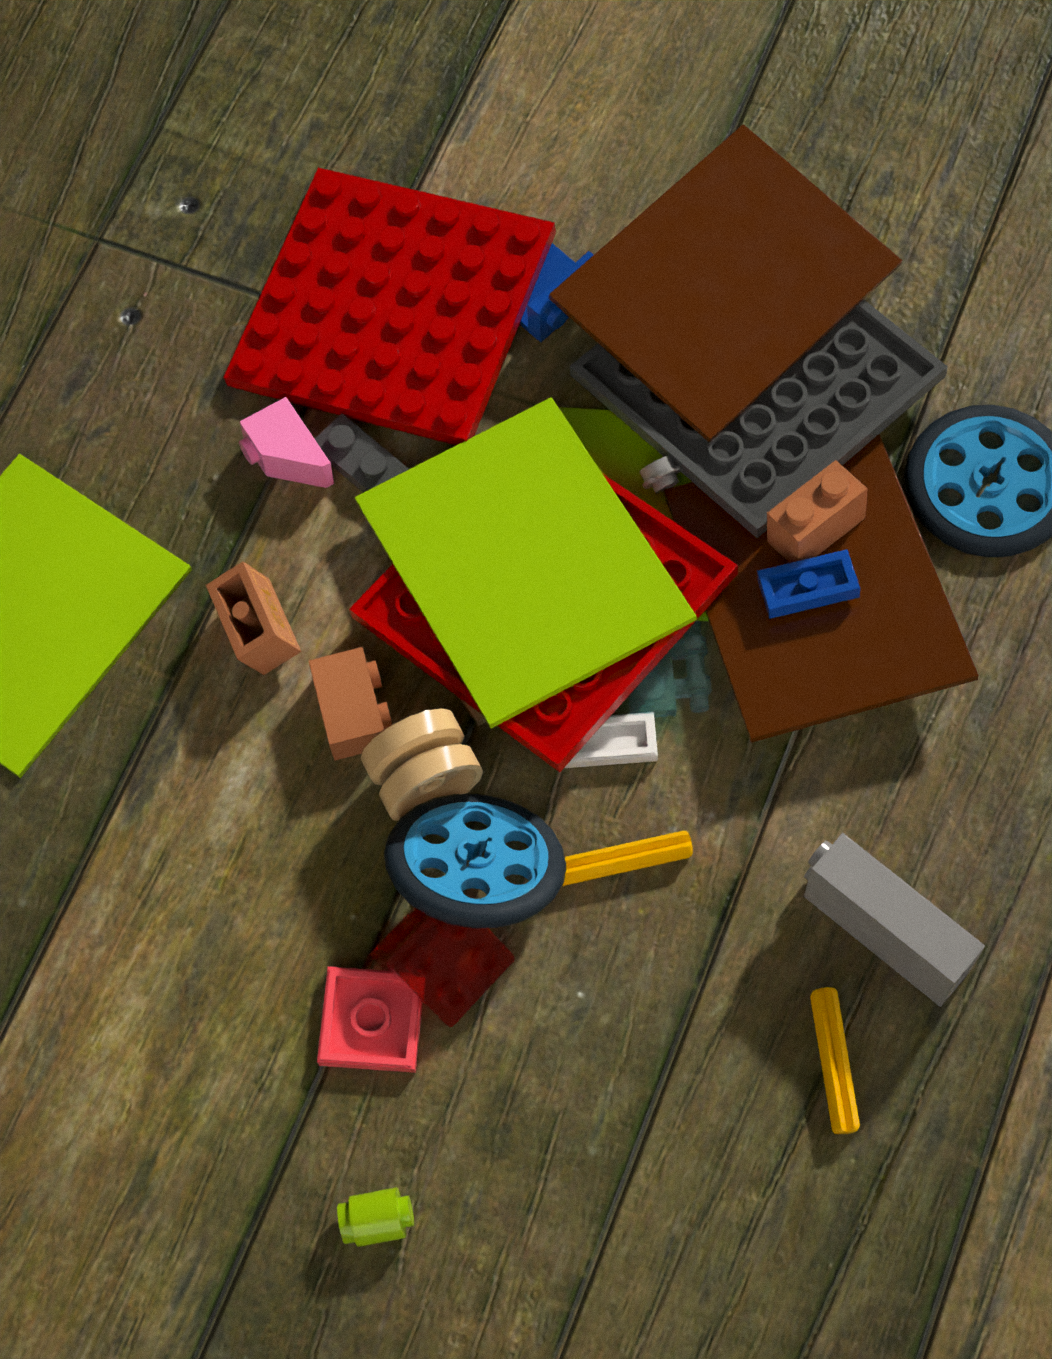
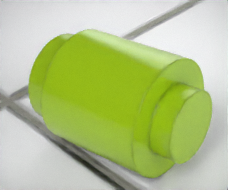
[337,1187,414,1247]

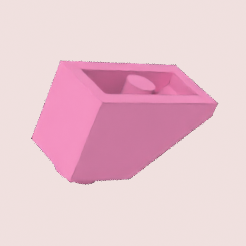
[239,397,334,488]

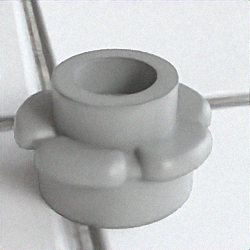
[640,455,681,494]

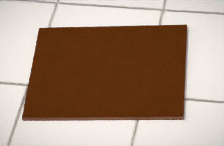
[548,124,903,443]
[664,434,979,743]

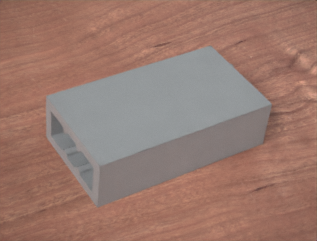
[803,833,985,1007]

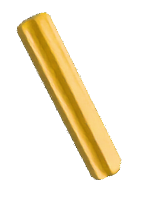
[562,830,693,886]
[810,987,860,1134]

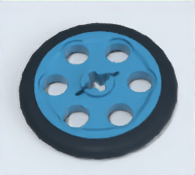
[904,405,1052,557]
[384,794,566,928]

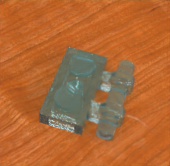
[628,621,712,718]

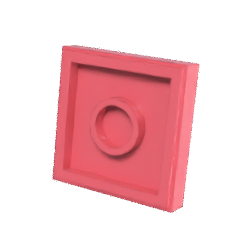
[317,967,425,1073]

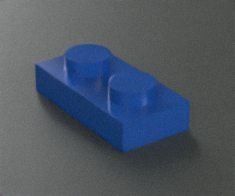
[757,549,860,619]

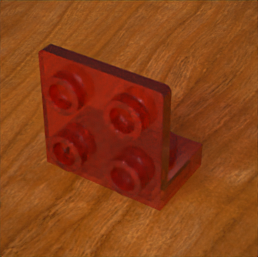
[369,907,515,1027]

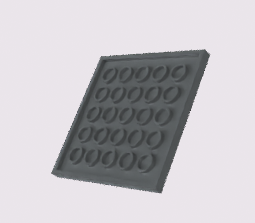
[570,300,948,538]

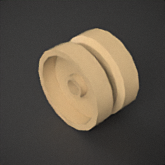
[360,708,483,821]

